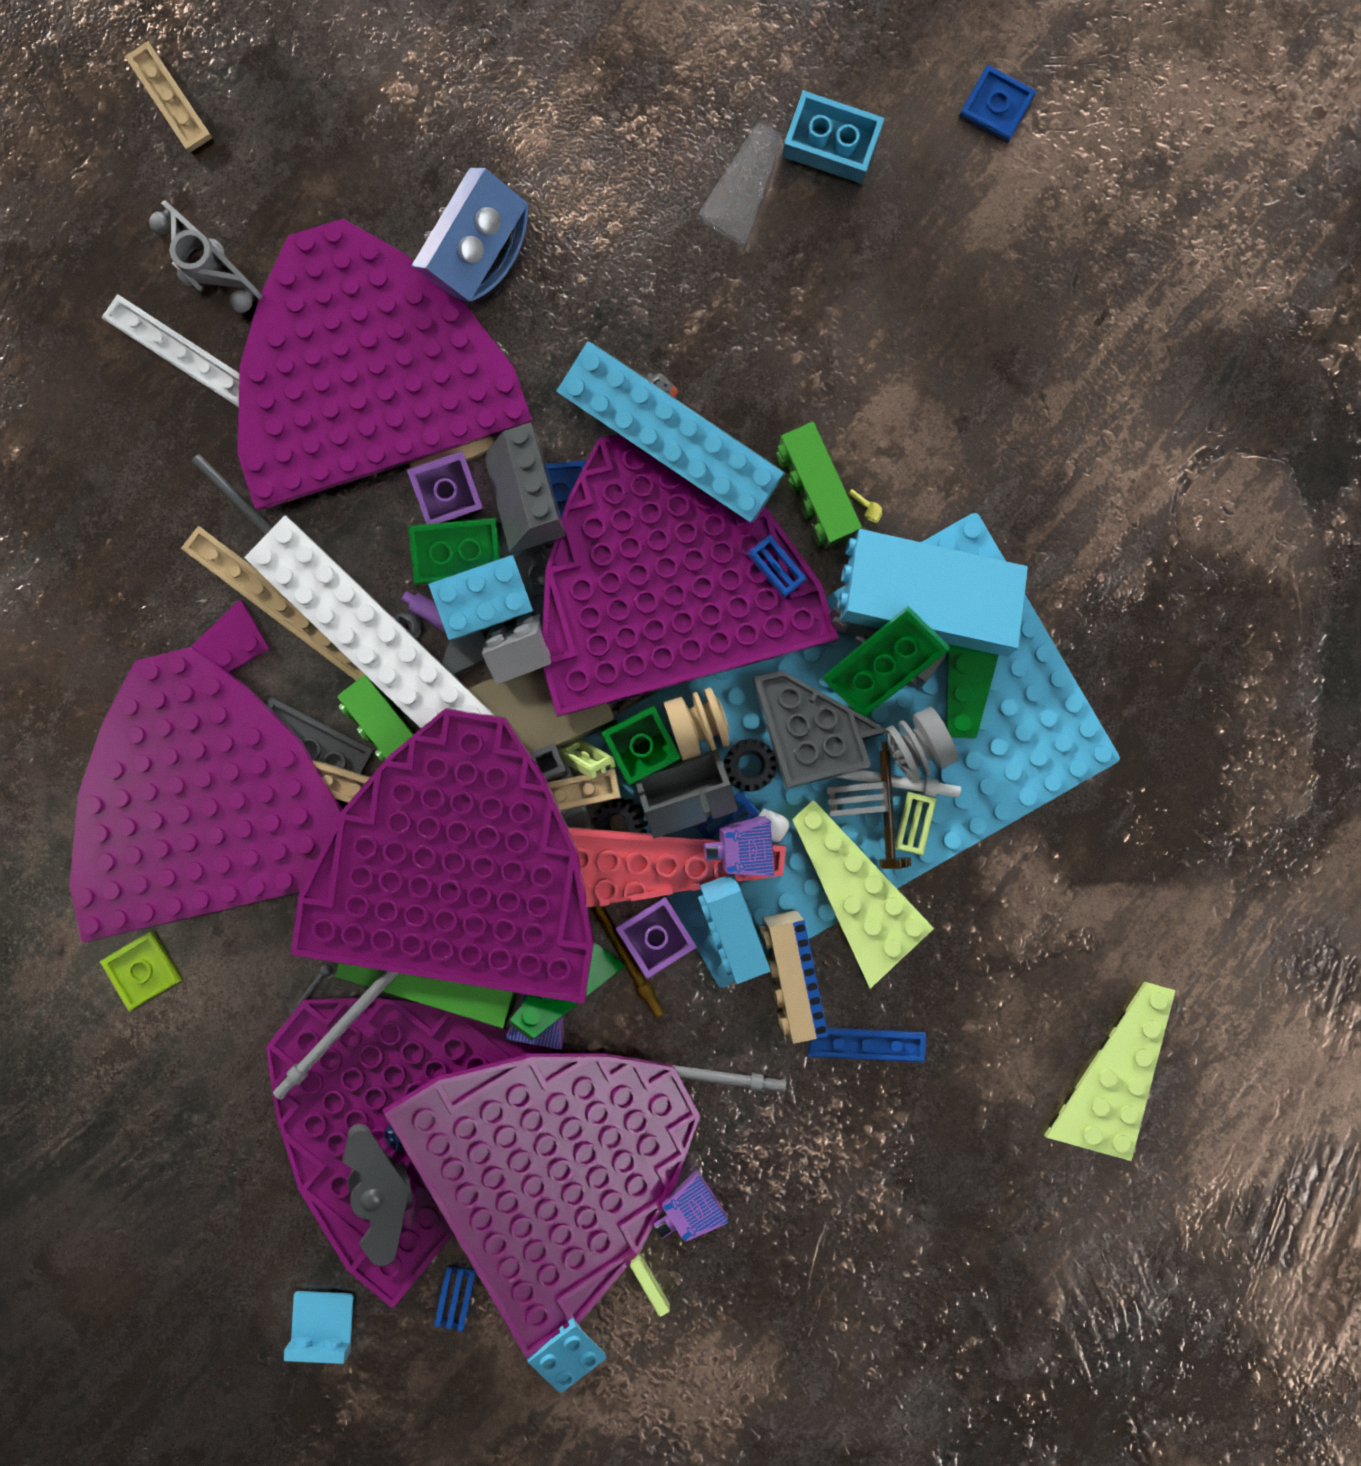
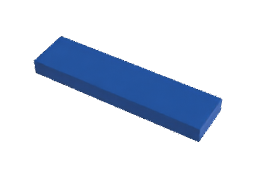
[807,1027,926,1063]

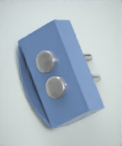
[412,168,528,302]

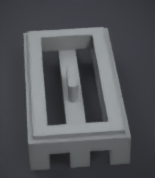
[827,782,889,817]

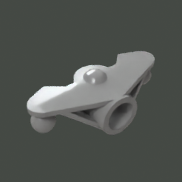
[149,200,263,313]

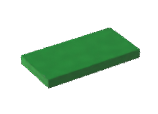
[823,606,950,717]

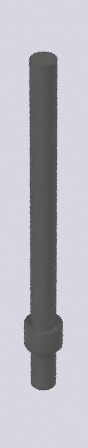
[191,454,273,535]

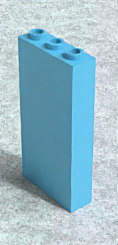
[837,529,1028,657]

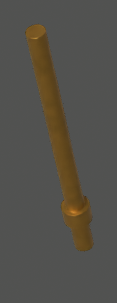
[591,906,665,1019]

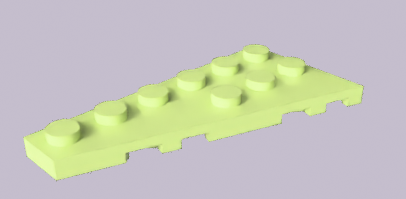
[792,800,934,989]
[1044,982,1176,1161]

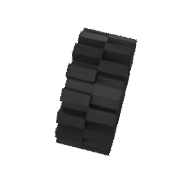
[724,738,777,792]
[591,797,648,833]

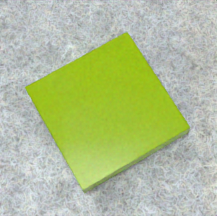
[100,931,182,1011]

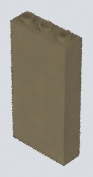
[468,667,617,753]

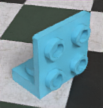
[284,1291,354,1364]
[527,1315,607,1393]

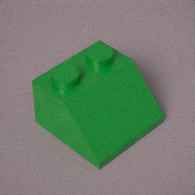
[602,704,681,785]

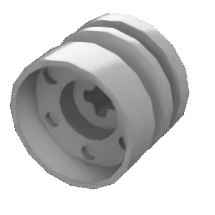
[885,706,959,784]

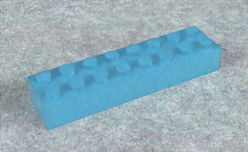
[556,341,786,523]

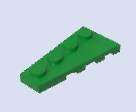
[946,644,999,739]
[508,942,625,1041]

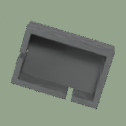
[635,749,738,839]

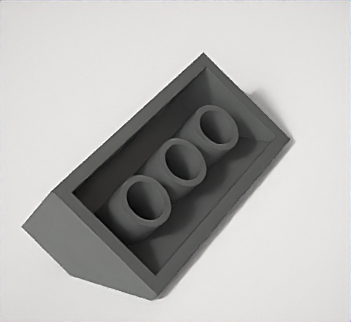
[484,422,566,554]

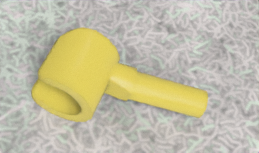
[848,489,882,524]

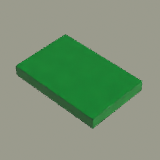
[408,518,500,585]

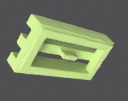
[559,739,616,779]
[895,792,937,856]
[630,1252,670,1316]

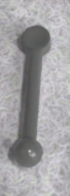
[289,965,331,1015]

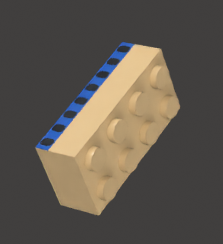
[759,910,828,1044]

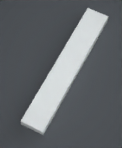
[101,294,239,408]

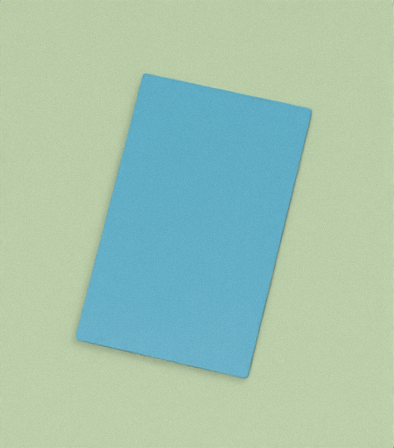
[582,513,1120,988]

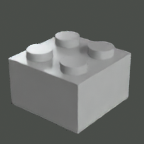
[482,613,551,685]

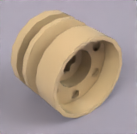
[664,687,730,761]

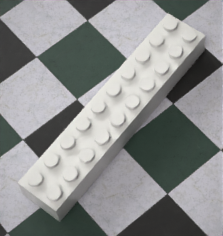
[244,516,496,728]

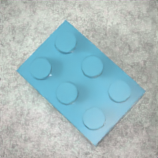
[782,90,885,184]
[428,555,533,642]
[698,874,770,984]

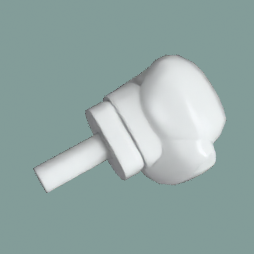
[744,808,789,842]

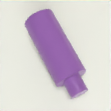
[401,591,446,633]

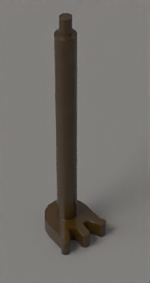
[879,742,911,869]

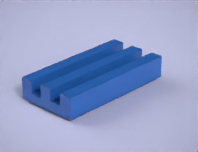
[747,535,807,599]
[697,790,760,839]
[434,1265,476,1332]

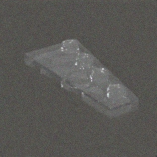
[697,121,783,248]

